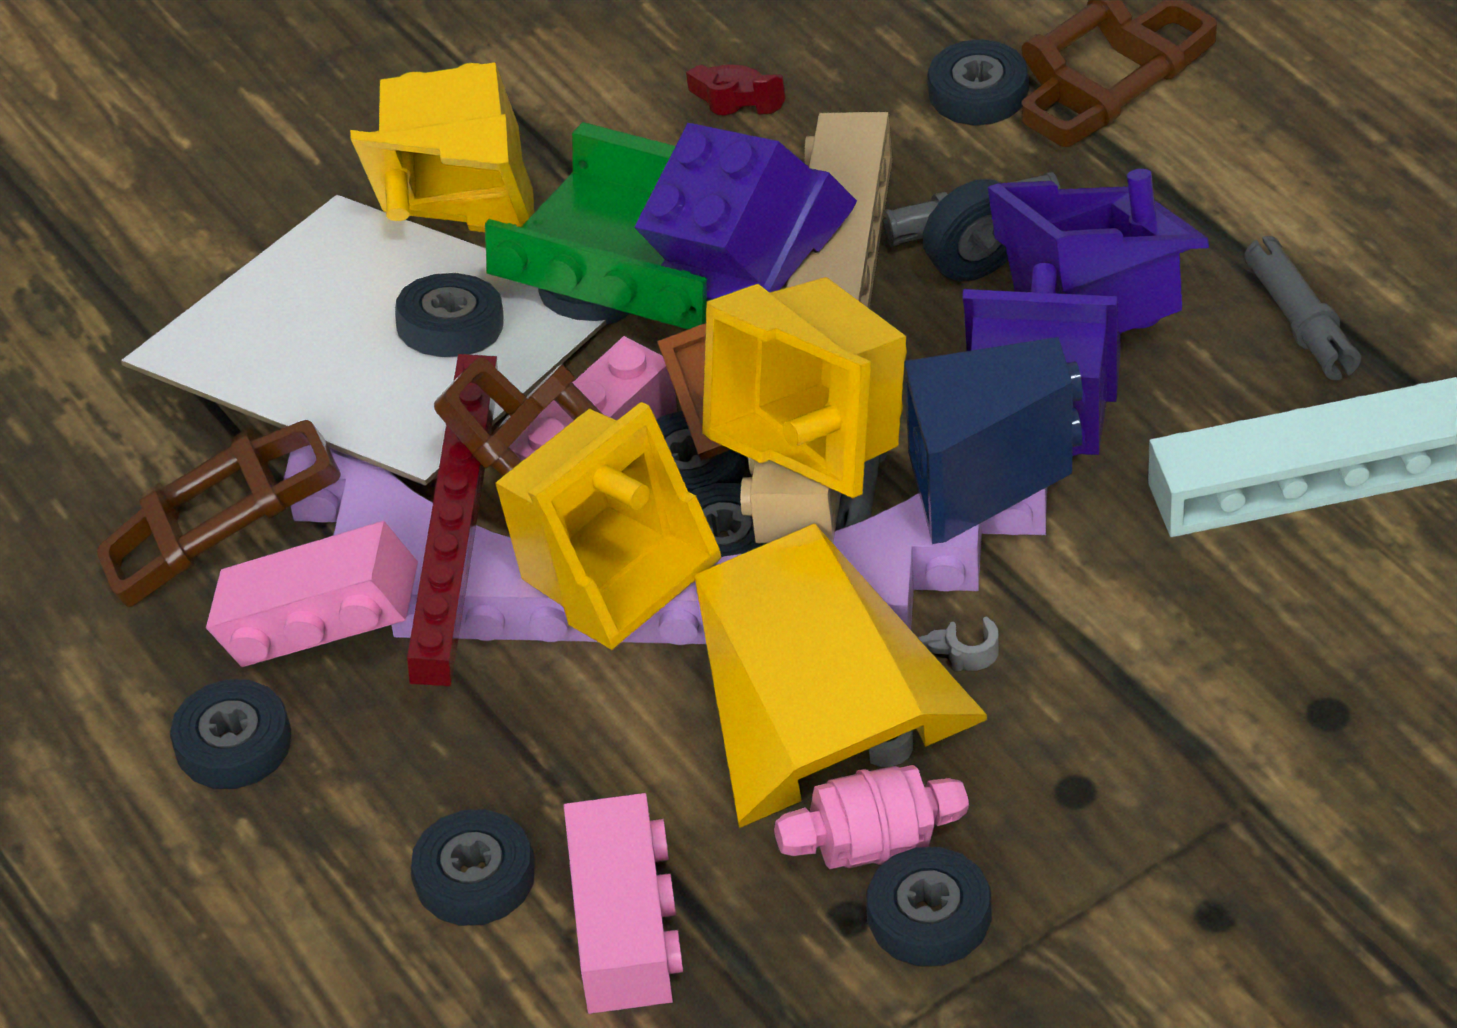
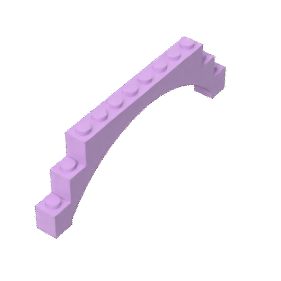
[284,445,1047,645]

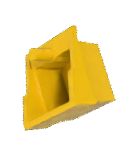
[350,62,534,232]
[702,277,907,498]
[495,402,722,650]

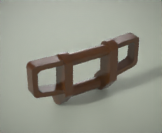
[1021,0,1217,147]
[434,358,604,477]
[97,420,341,607]

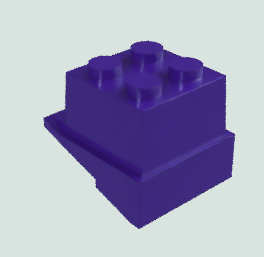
[634,123,857,301]
[988,169,1209,333]
[962,263,1120,456]

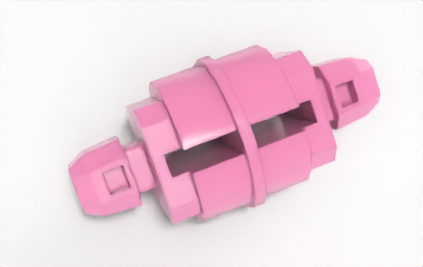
[774,765,969,869]

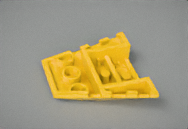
[694,523,987,828]

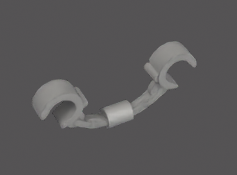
[869,617,999,767]

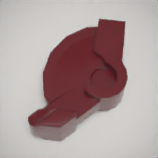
[686,64,786,115]

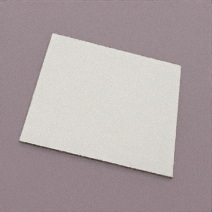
[121,195,607,485]

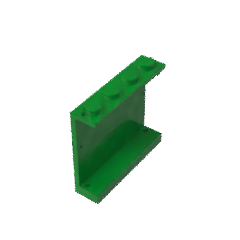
[485,122,707,329]

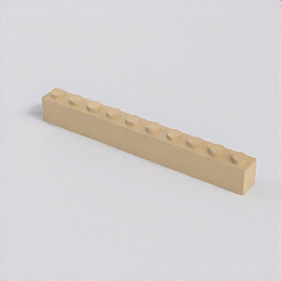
[741,112,892,543]

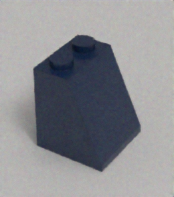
[904,337,1083,544]

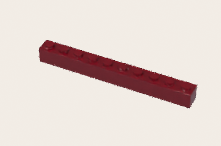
[407,354,498,686]

